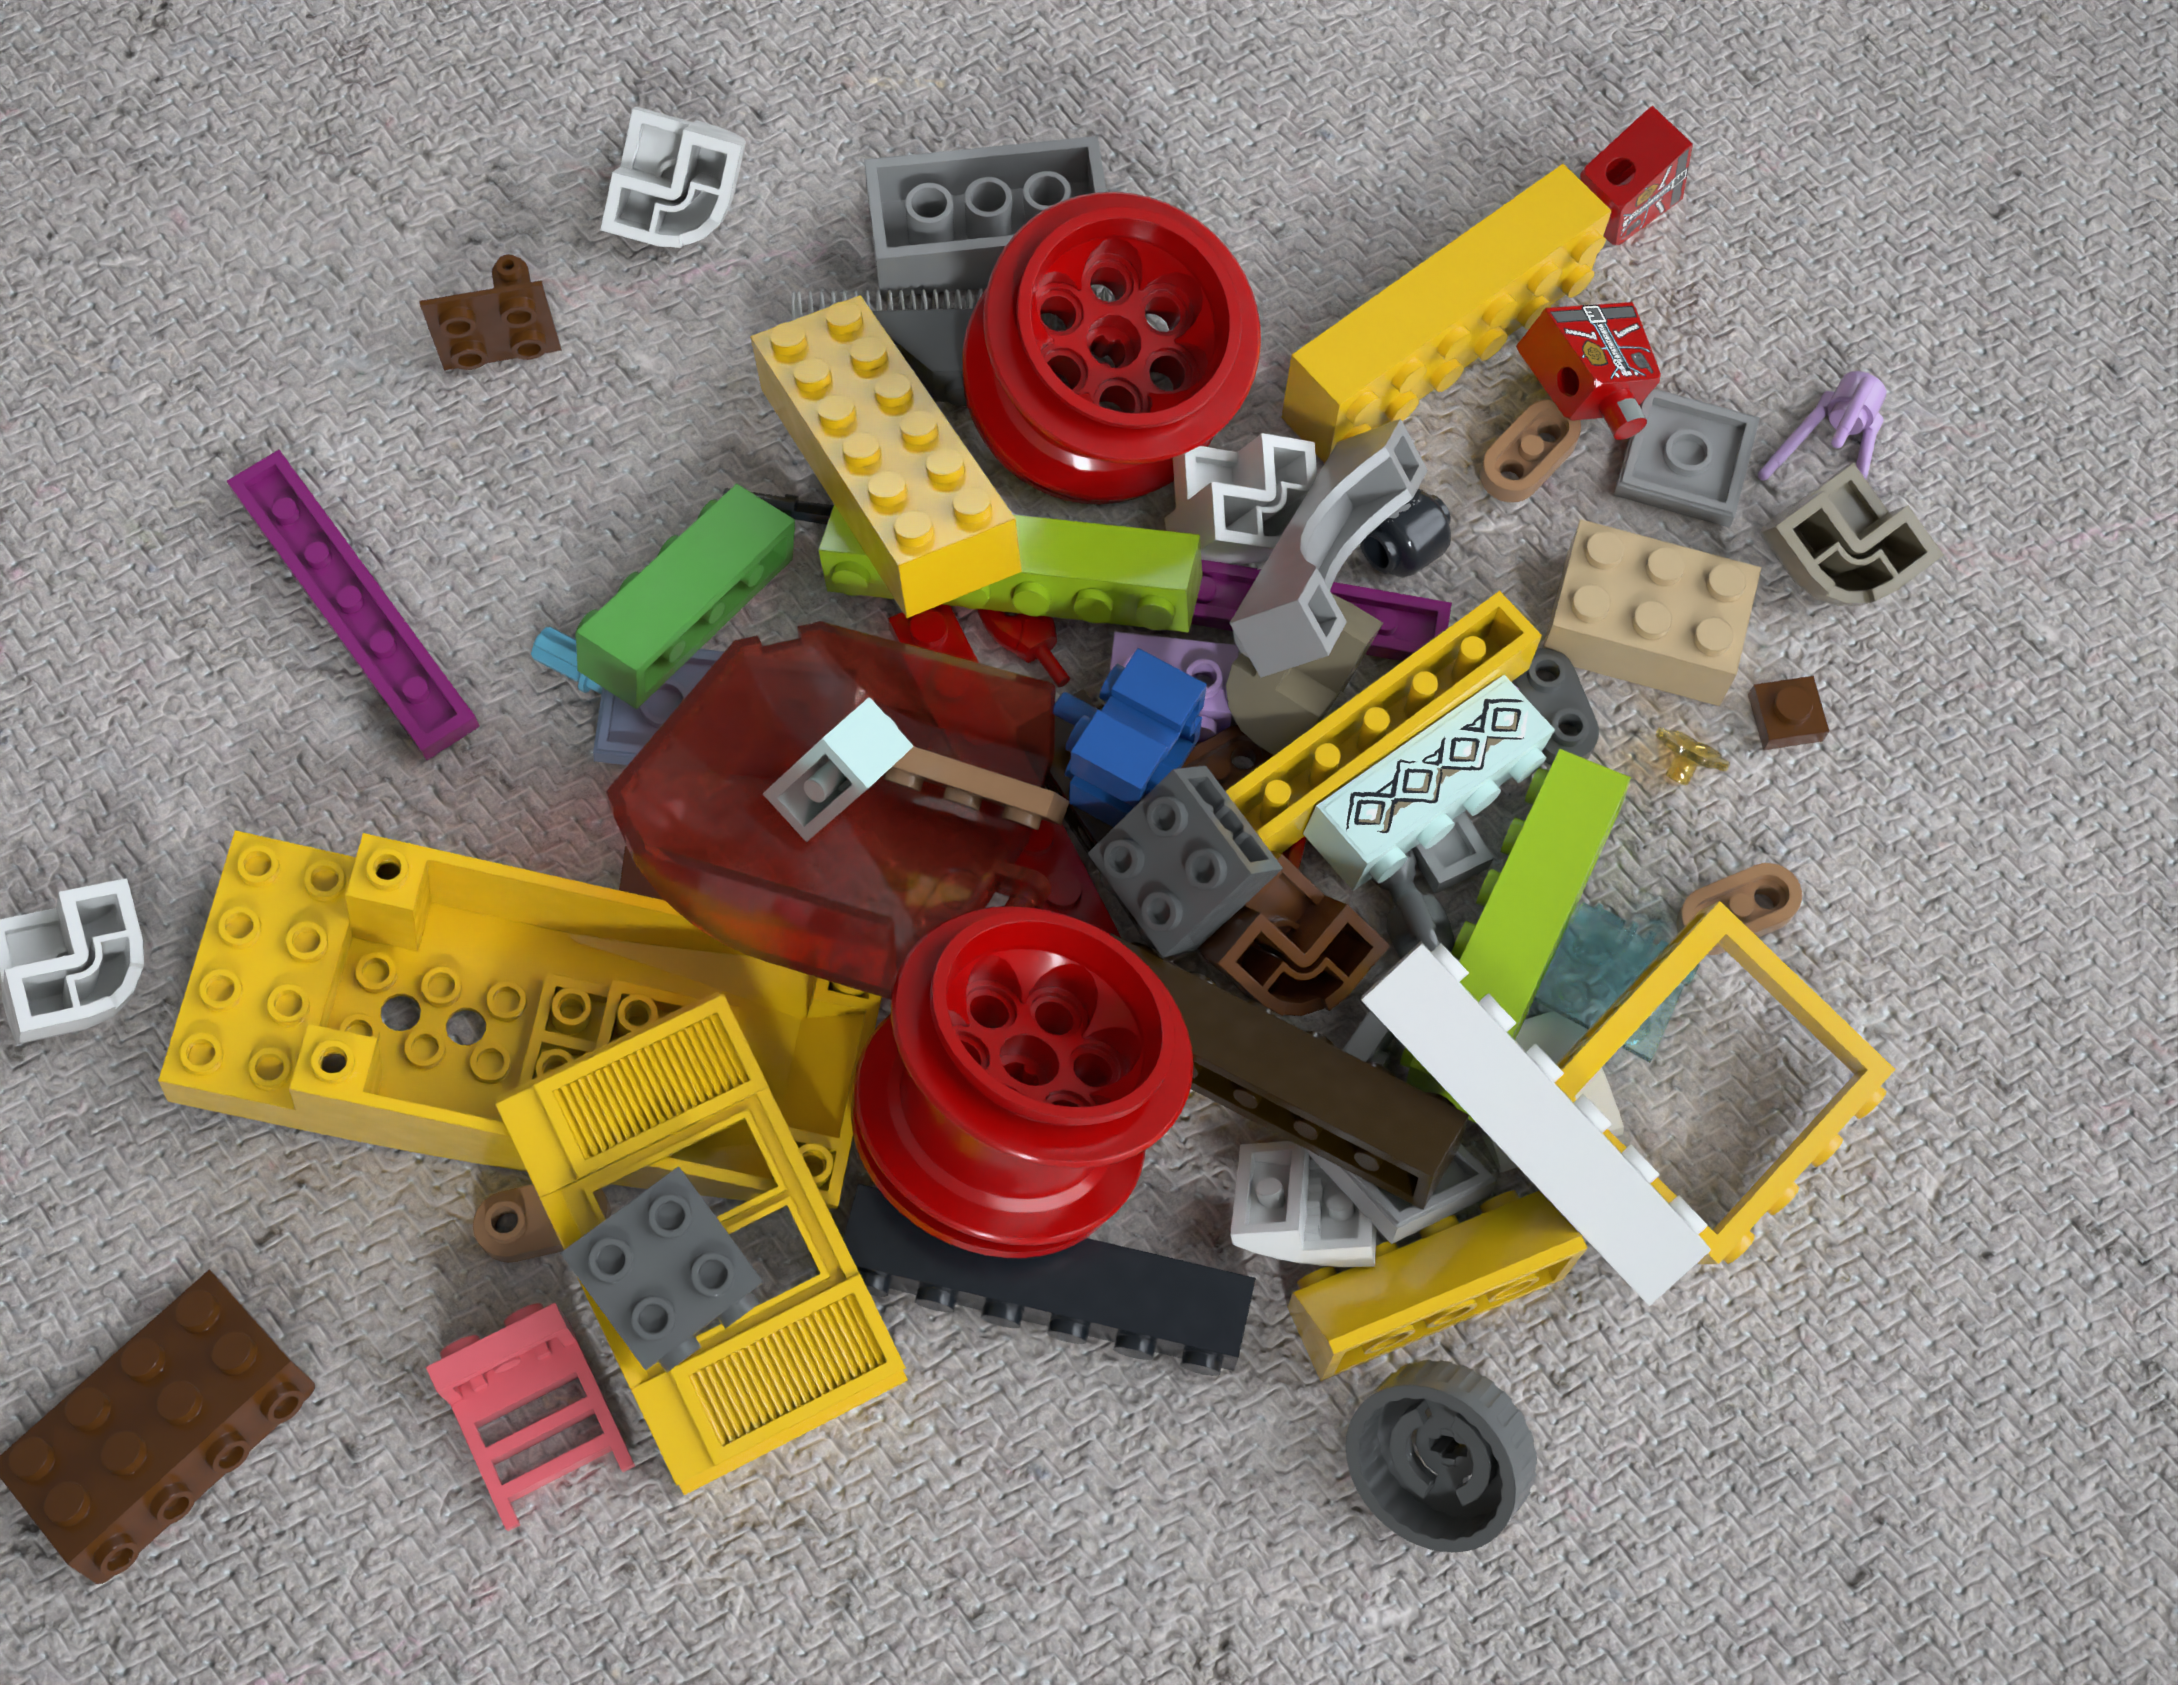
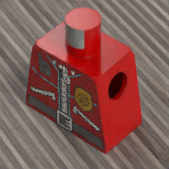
[1580,105,1693,245]
[1516,302,1661,440]

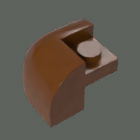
[1198,851,1390,1016]

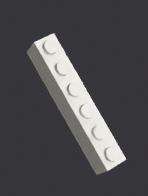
[1361,941,1711,1306]

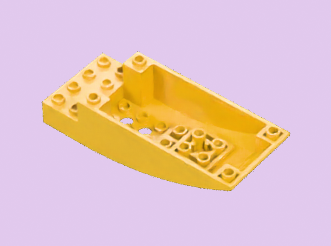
[158,830,891,1209]

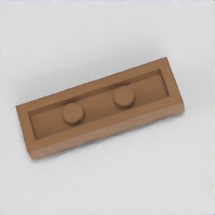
[884,747,1070,830]

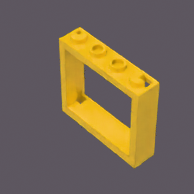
[1555,901,1896,1264]

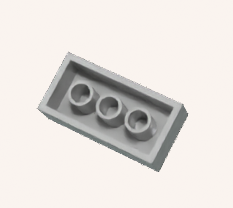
[864,136,1107,299]

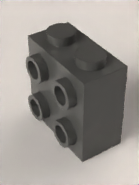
[1087,766,1283,957]
[560,1166,763,1373]

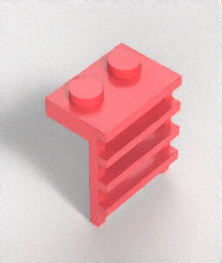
[426,1303,635,1531]

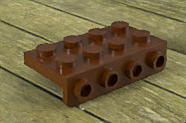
[0,1269,315,1584]

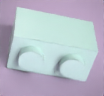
[763,697,914,842]

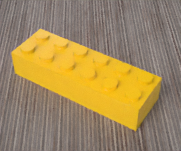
[1281,164,1611,464]
[750,295,1022,618]

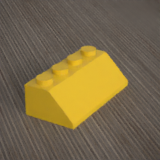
[1287,1190,1588,1382]

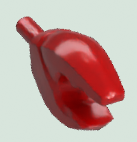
[977,609,1070,688]

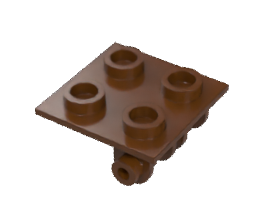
[419,254,562,371]

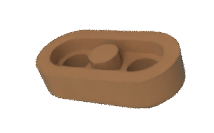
[1480,399,1581,502]
[1676,863,1802,955]
[473,1184,611,1263]

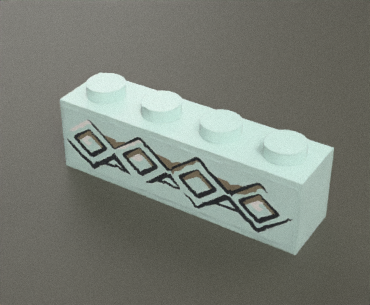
[1303,675,1555,891]

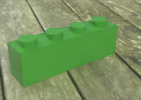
[575,483,795,709]

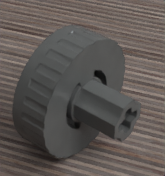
[1346,1360,1537,1553]

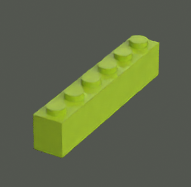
[818,504,1202,632]
[1400,749,1631,1123]

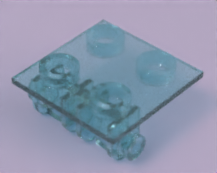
[1533,902,1700,1063]

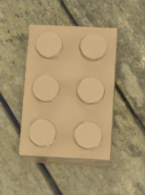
[1543,519,1762,706]

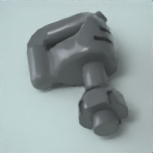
[1371,849,1455,960]

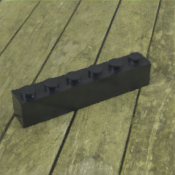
[843,1184,1256,1376]

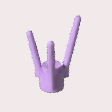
[1758,371,1886,481]

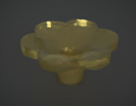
[1655,727,1731,785]

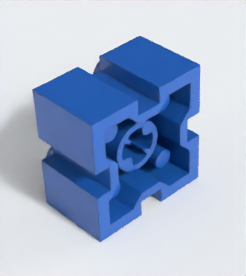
[1053,648,1207,828]

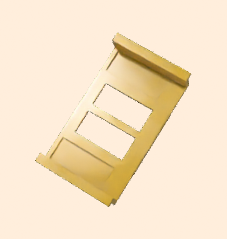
[495,991,908,1495]

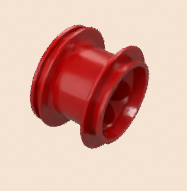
[962,192,1261,505]
[851,906,1193,1258]

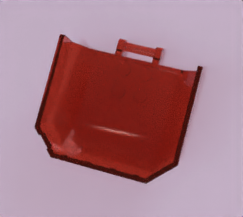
[606,621,1056,1000]

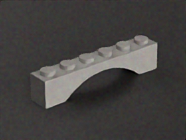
[1230,419,1428,678]

